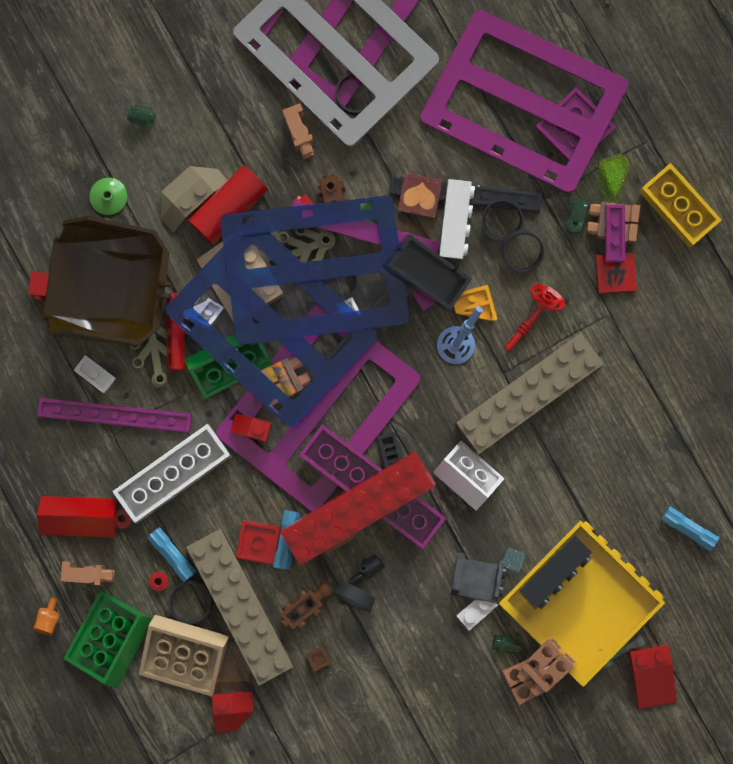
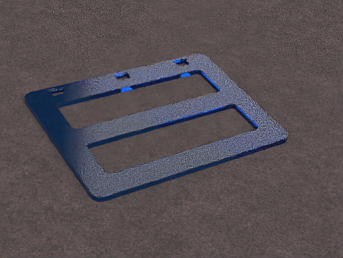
[220,196,409,345]
[166,219,377,427]

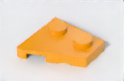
[454,285,498,322]

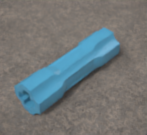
[661,506,719,551]
[273,510,301,570]
[147,527,197,582]

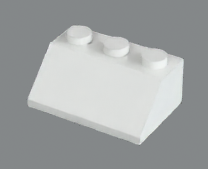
[433,441,504,511]

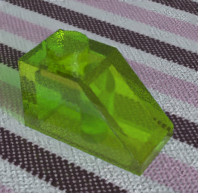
[599,153,630,199]

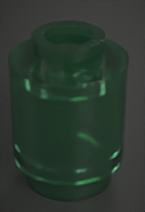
[127,105,156,127]

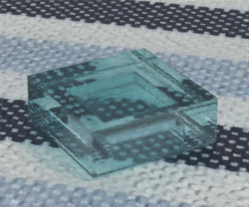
[503,547,526,572]

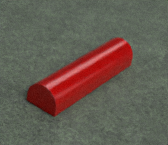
[166,293,185,372]

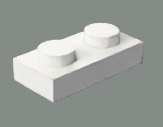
[74,355,116,394]
[456,599,498,630]

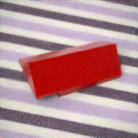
[37,496,117,537]

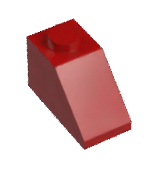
[230,414,272,443]

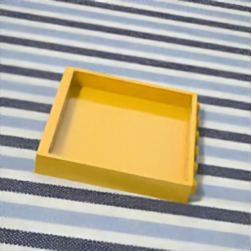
[499,520,665,687]

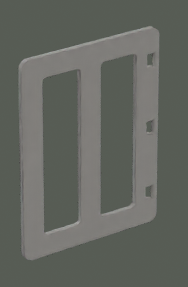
[233,0,439,146]

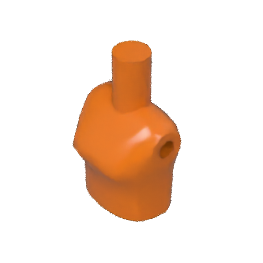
[33,598,60,636]

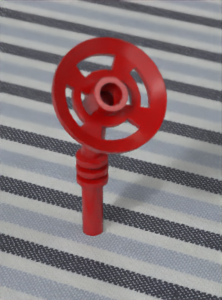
[504,284,565,352]

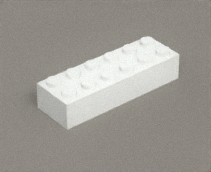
[112,424,231,523]

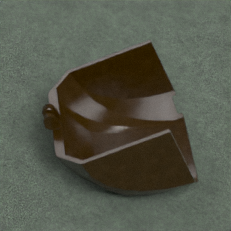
[43,216,173,345]

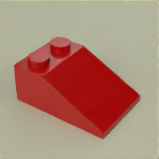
[628,644,677,709]

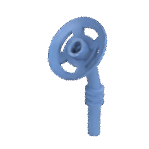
[437,306,483,364]

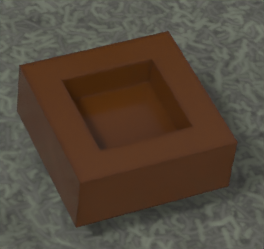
[306,646,332,672]

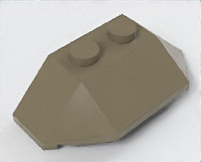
[161,166,227,233]

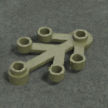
[266,224,336,279]
[128,326,167,388]

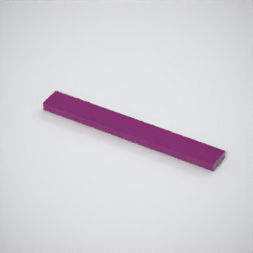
[288,200,440,253]
[37,398,192,433]

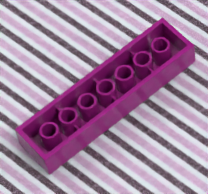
[299,424,446,549]

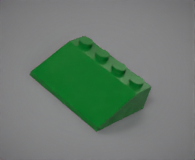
[63,590,153,688]

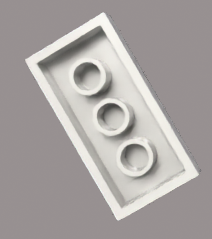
[439,179,475,260]

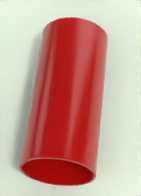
[188,165,268,246]

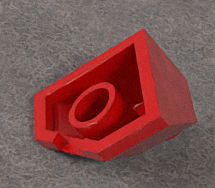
[212,691,254,733]

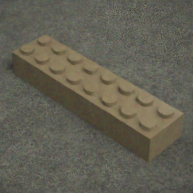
[456,333,604,455]
[186,529,293,686]

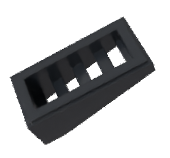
[377,432,403,468]

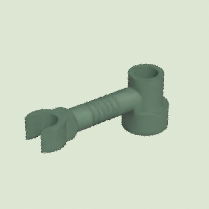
[599,636,645,669]

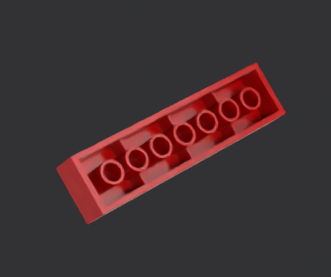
[280,450,436,566]

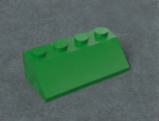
[185,325,273,399]

